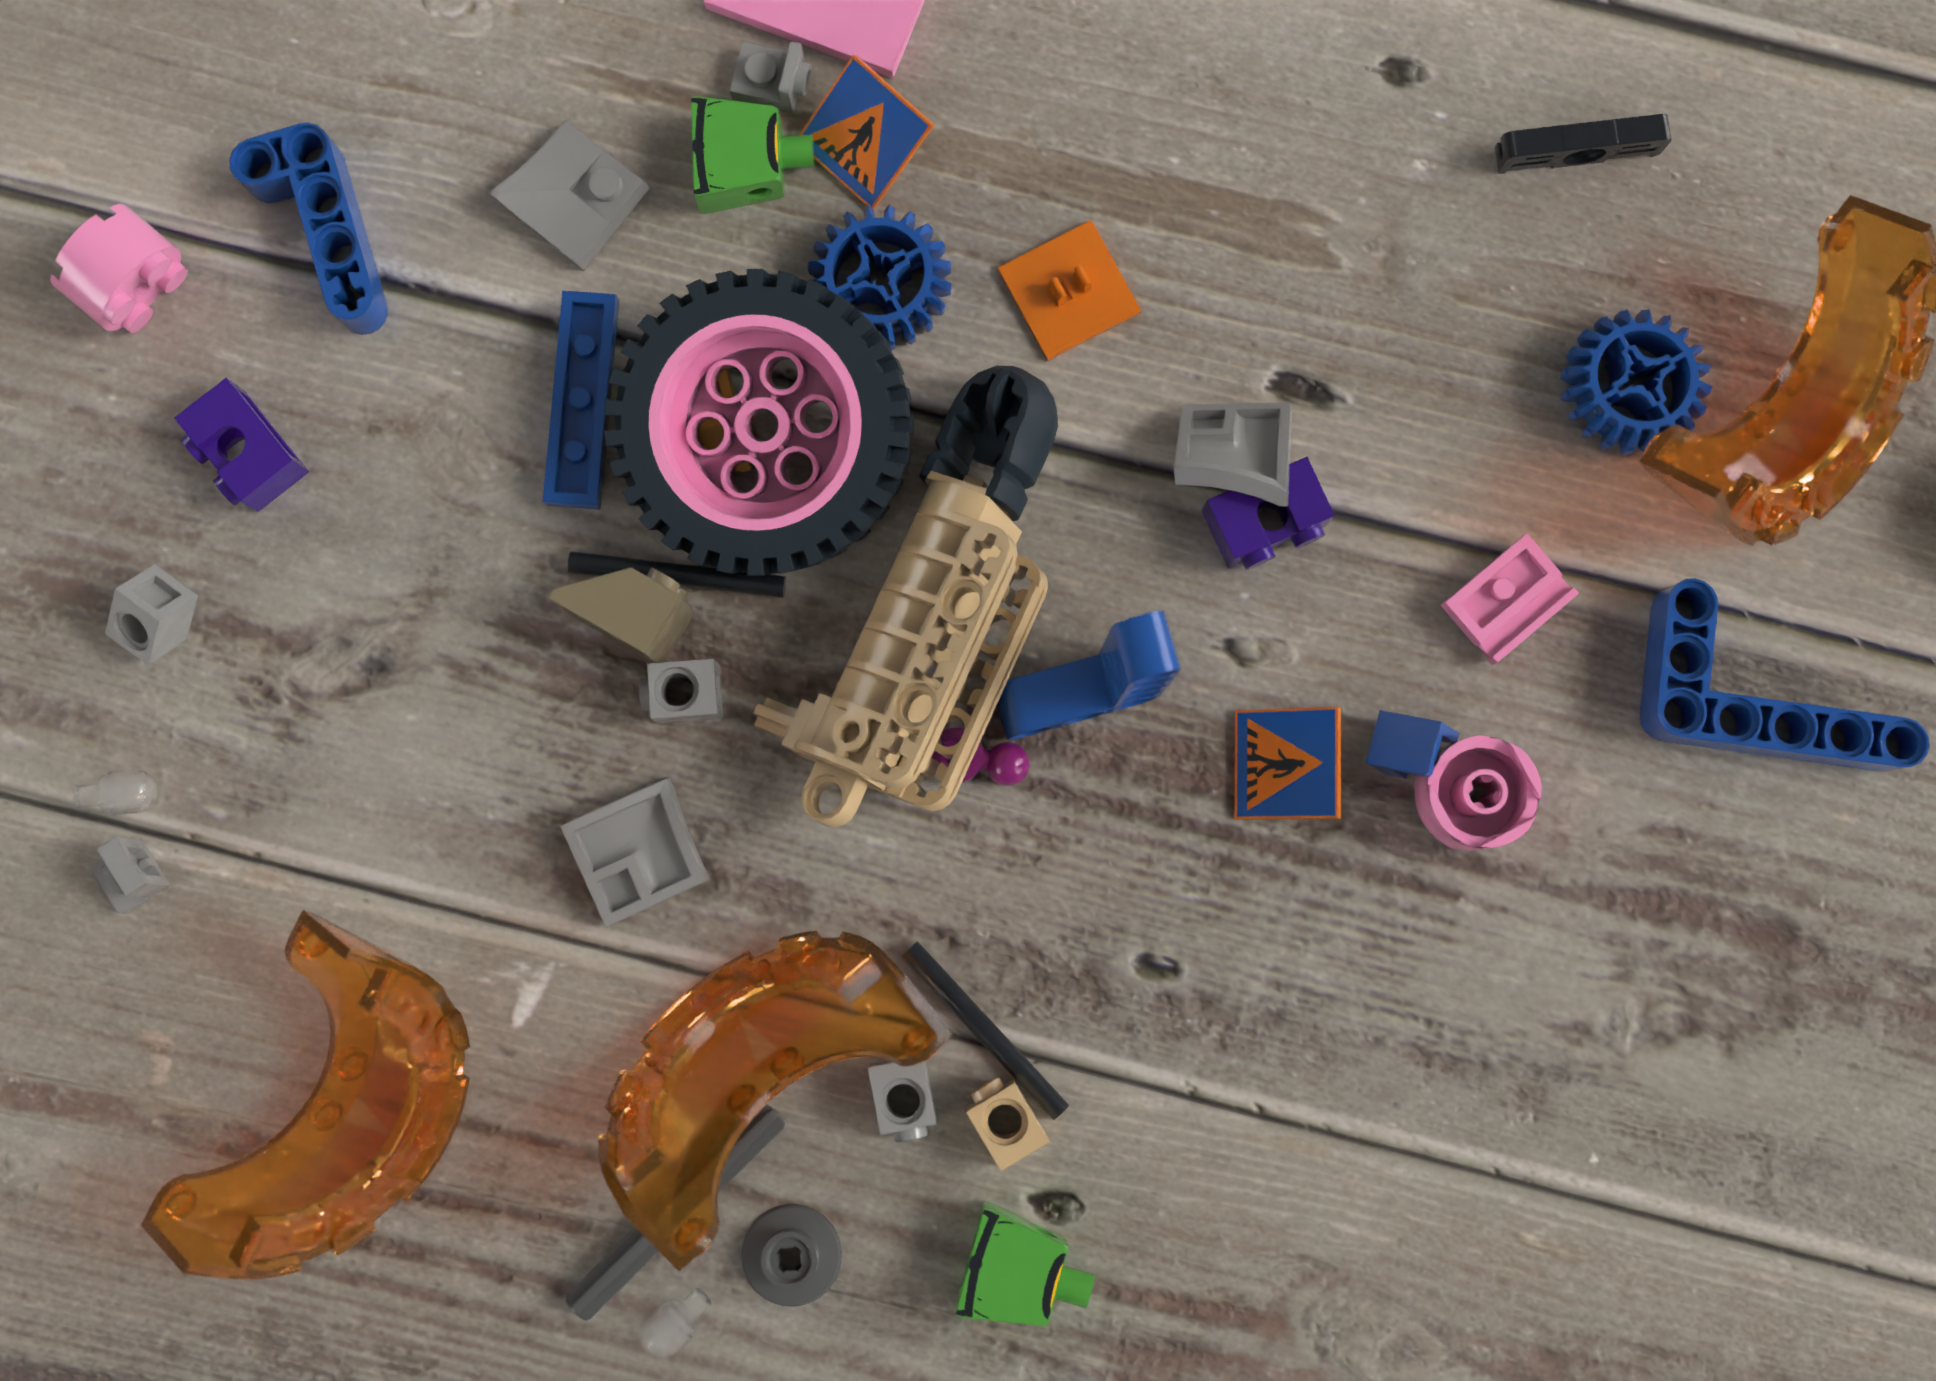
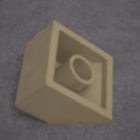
[548,567,695,663]

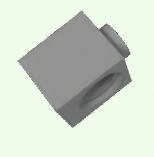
[105,564,198,665]
[639,659,723,724]
[868,1053,937,1142]

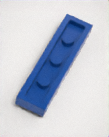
[542,290,620,510]

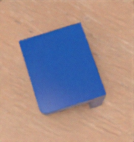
[1366,710,1459,779]

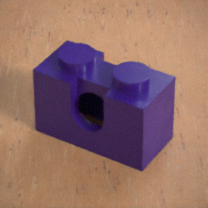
[174,377,309,512]
[1201,457,1335,570]

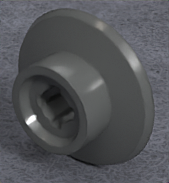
[742,1204,842,1307]

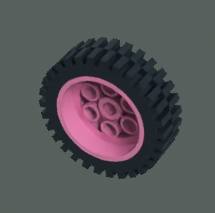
[604,269,914,576]

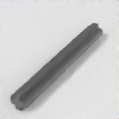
[566,1103,785,1321]

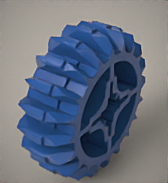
[807,205,952,351]
[1560,309,1713,456]

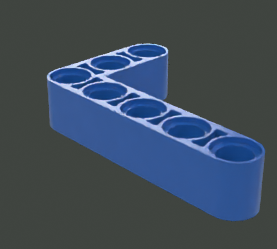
[1640,578,1930,771]
[997,611,1181,740]

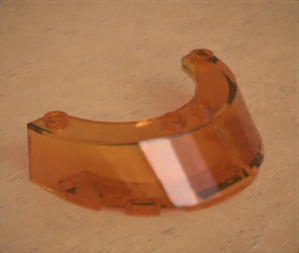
[1639,195,1936,546]
[141,910,470,1280]
[598,930,953,1271]

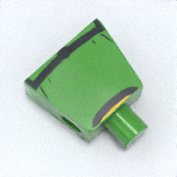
[691,96,815,214]
[955,1201,1095,1326]

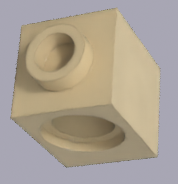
[966,1077,1050,1172]

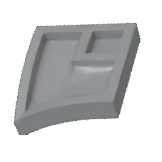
[490,120,650,270]
[1174,402,1292,506]
[560,778,710,927]

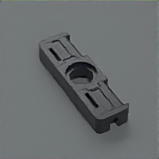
[1495,114,1672,174]

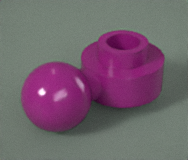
[931,727,1030,786]

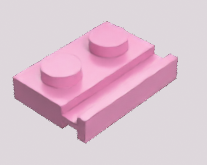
[1440,533,1579,665]

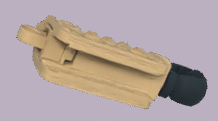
[754,365,1058,828]

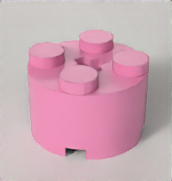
[50,204,188,333]
[1414,735,1542,851]

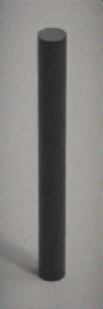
[568,551,786,598]
[902,941,1069,1120]

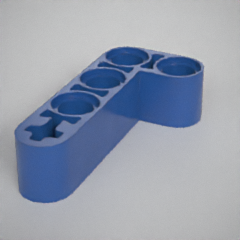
[229,123,388,335]

